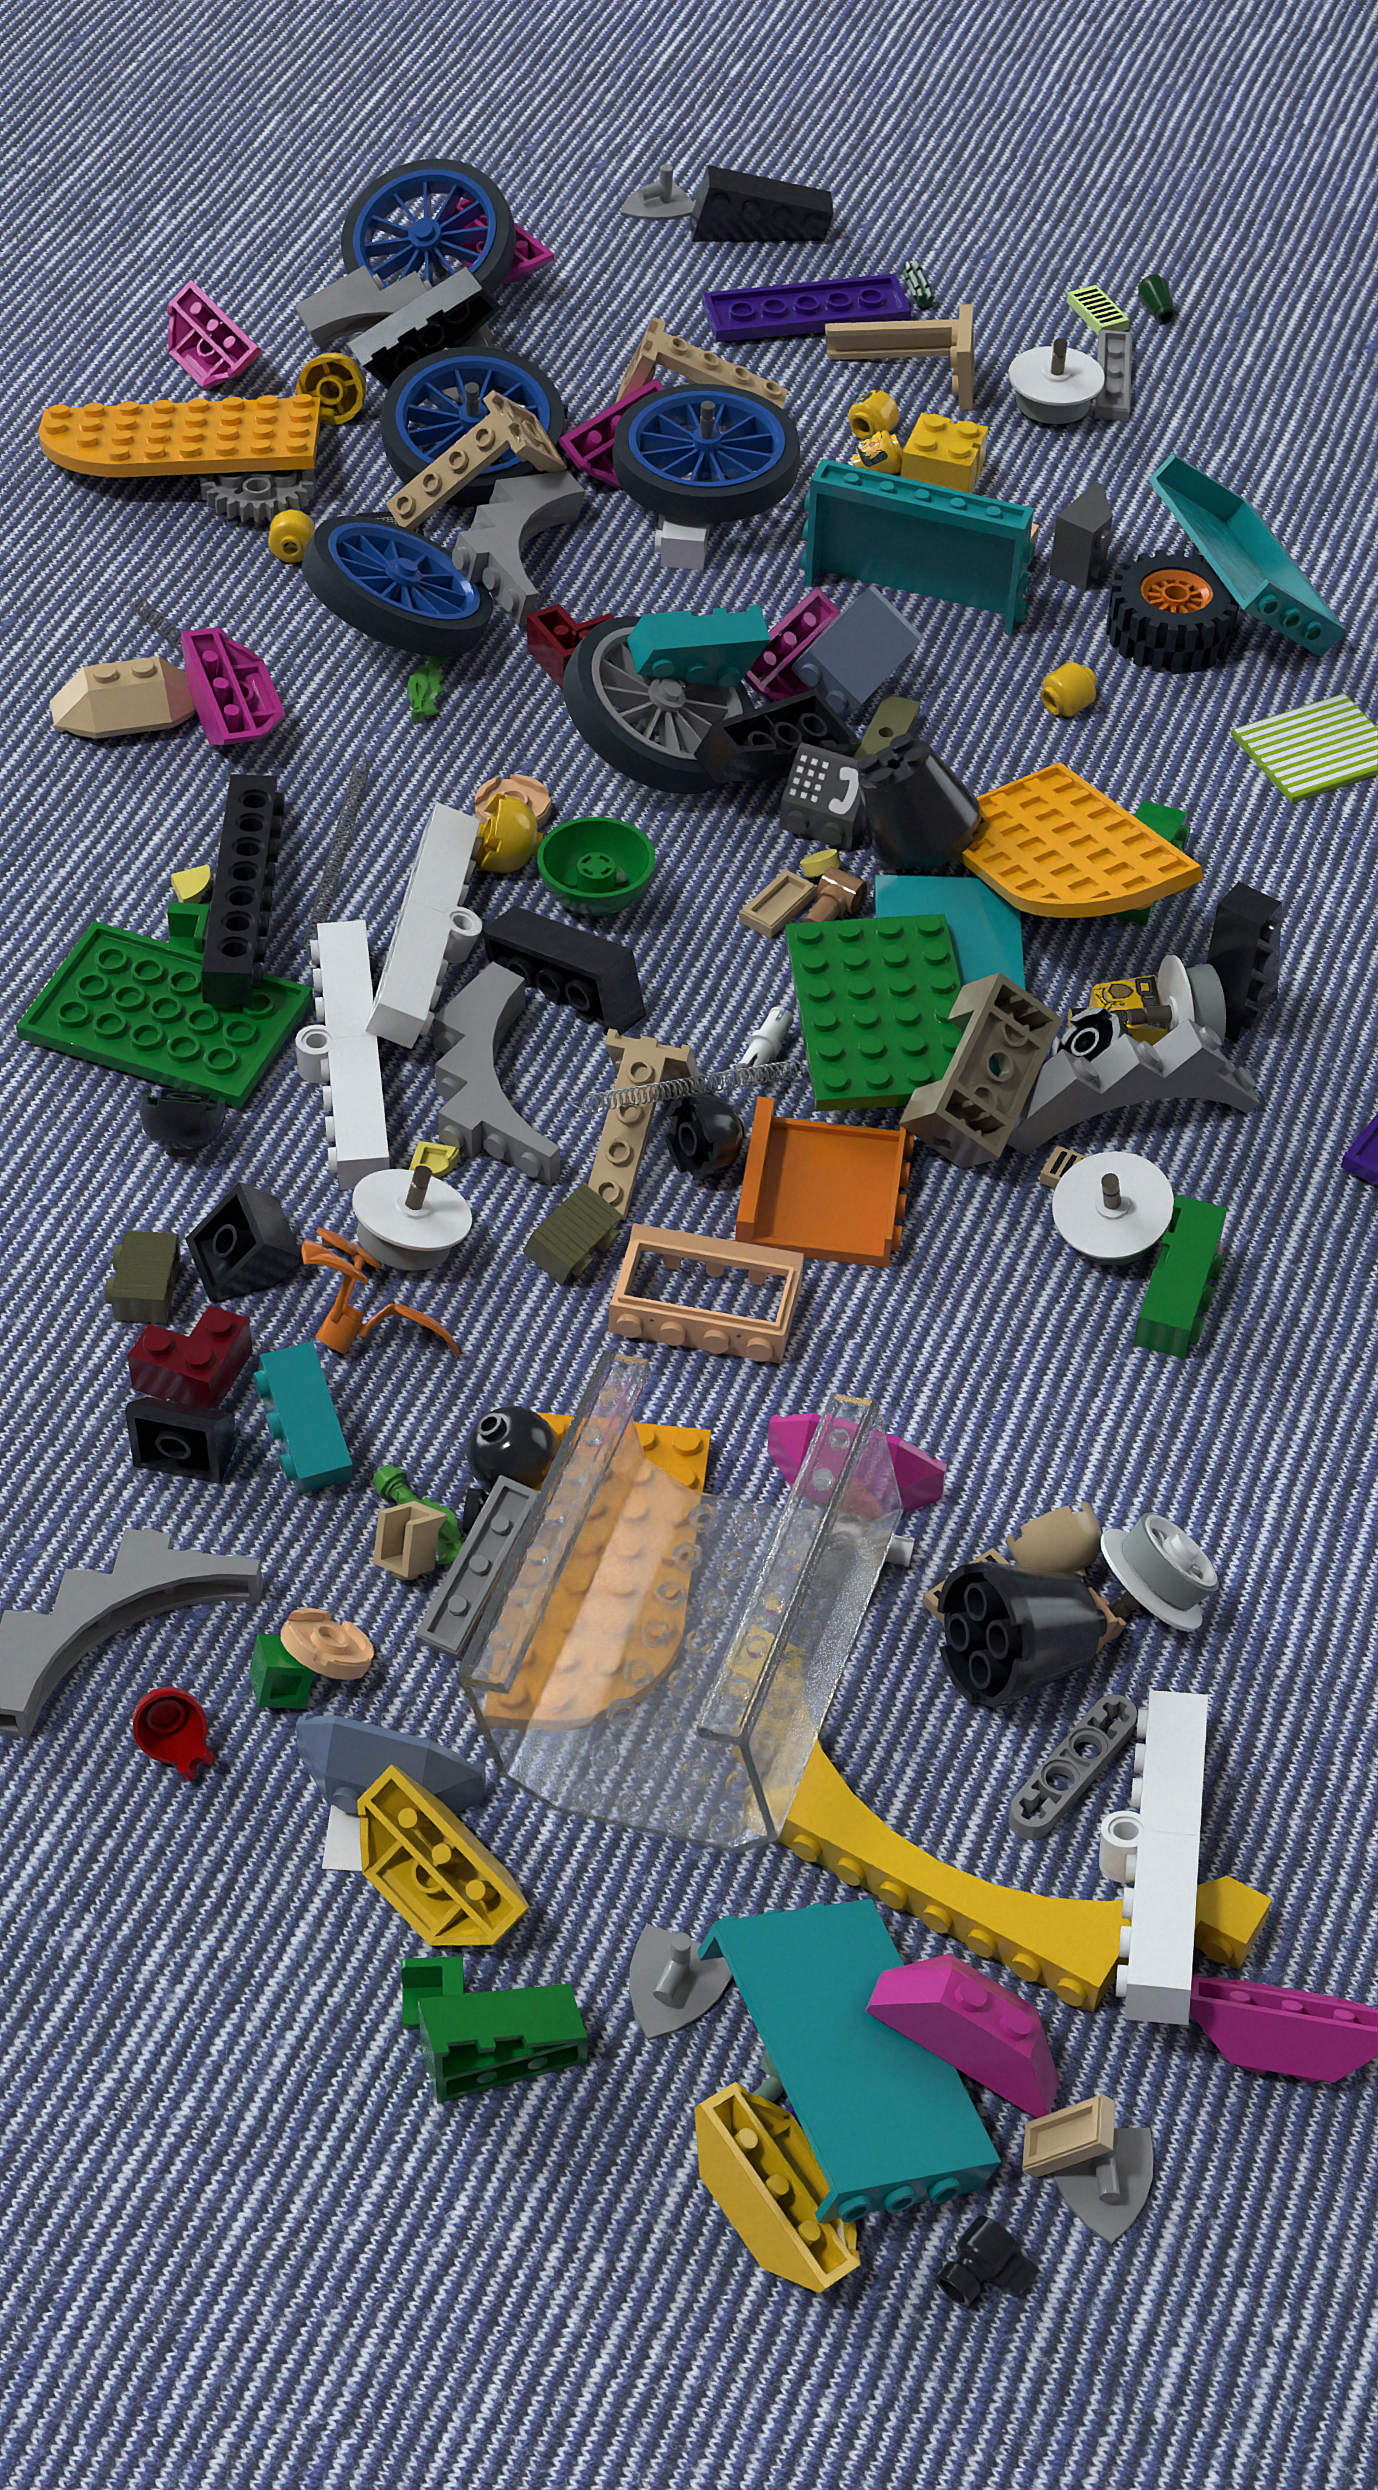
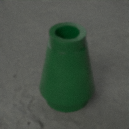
[1138,274,1176,324]

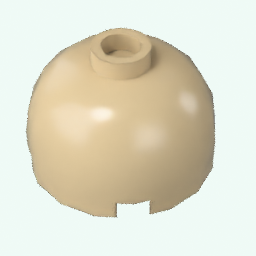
[1005,1502,1102,1579]

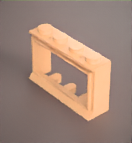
[609,1223,804,1364]

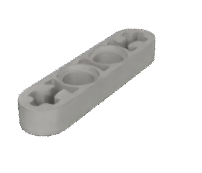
[1008,1694,1137,1840]

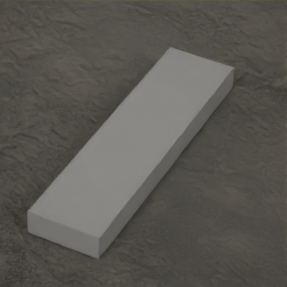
[1094,330,1132,422]
[415,1475,543,1660]

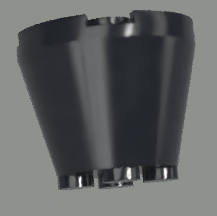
[856,734,985,875]
[937,1562,1107,1707]

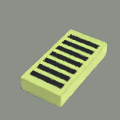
[1067,285,1130,335]

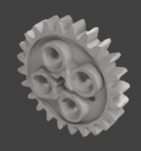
[200,469,316,523]

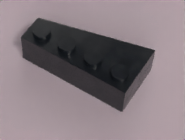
[690,165,834,242]
[347,267,502,390]
[693,688,862,783]
[1206,882,1282,1043]
[481,906,646,1036]

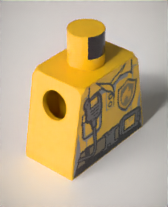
[1068,975,1168,1046]

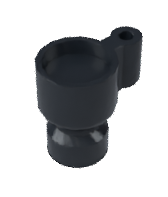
[935,2215,1039,2307]

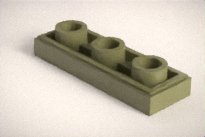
[853,693,921,760]

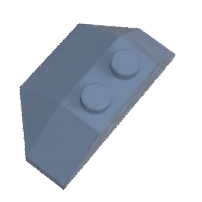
[296,1715,486,1814]

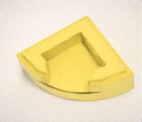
[171,864,211,904]
[409,1141,460,1179]

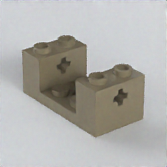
[899,972,1063,1169]

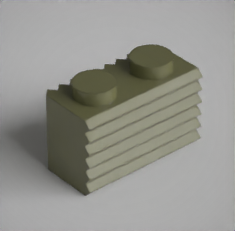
[523,1182,623,1284]
[105,1230,181,1325]

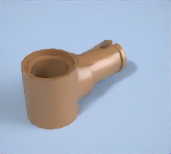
[802,866,868,923]

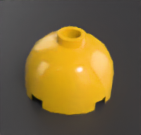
[296,352,367,425]
[474,792,543,874]

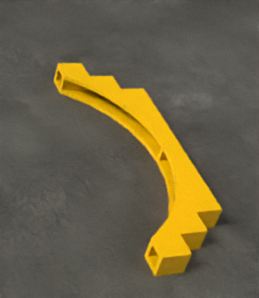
[721,1628,1272,2013]

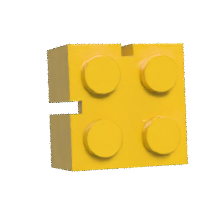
[901,412,988,493]

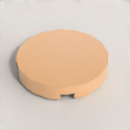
[475,774,551,830]
[281,1608,374,1680]

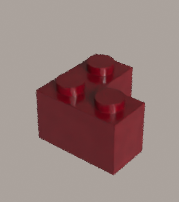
[527,604,616,691]
[127,1305,253,1409]

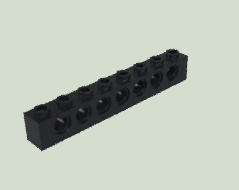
[201,774,285,1005]

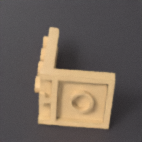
[825,304,976,410]
[615,316,788,410]
[386,390,567,530]
[588,1028,700,1220]

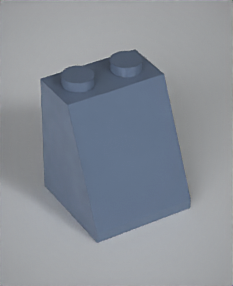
[790,584,925,720]

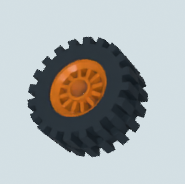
[1106,550,1239,674]

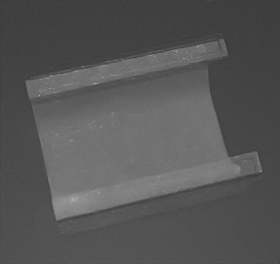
[457,1351,903,1854]

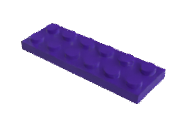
[702,274,911,343]

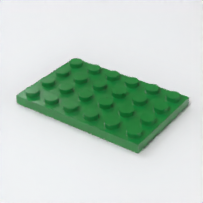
[785,913,964,1112]
[16,921,313,1108]

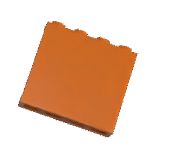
[735,1096,914,1268]

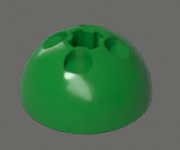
[537,817,656,916]

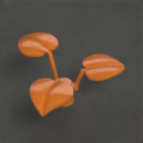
[301,1227,460,1358]

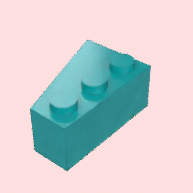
[627,605,771,689]
[253,1341,353,1494]

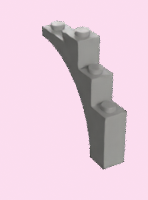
[294,265,502,350]
[452,471,585,625]
[433,962,560,1186]
[1006,1018,1260,1155]
[0,1529,263,1738]

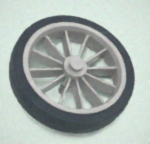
[563,616,754,794]

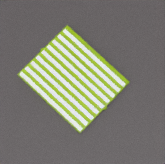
[1231,693,1378,803]

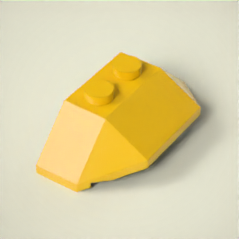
[357,1764,530,1946]
[694,2082,860,2293]

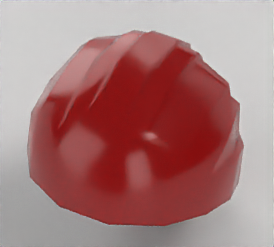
[132,1686,215,1781]

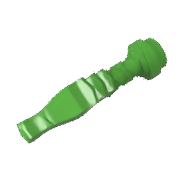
[407,655,450,722]
[372,1464,463,1564]

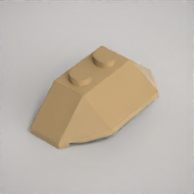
[50,656,197,739]

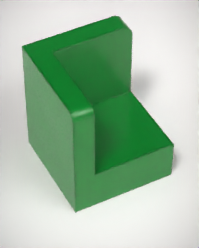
[167,902,210,954]
[249,1634,314,1709]
[401,1956,464,2030]

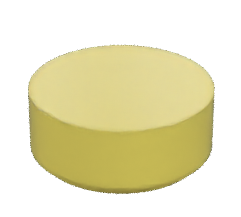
[800,849,842,878]

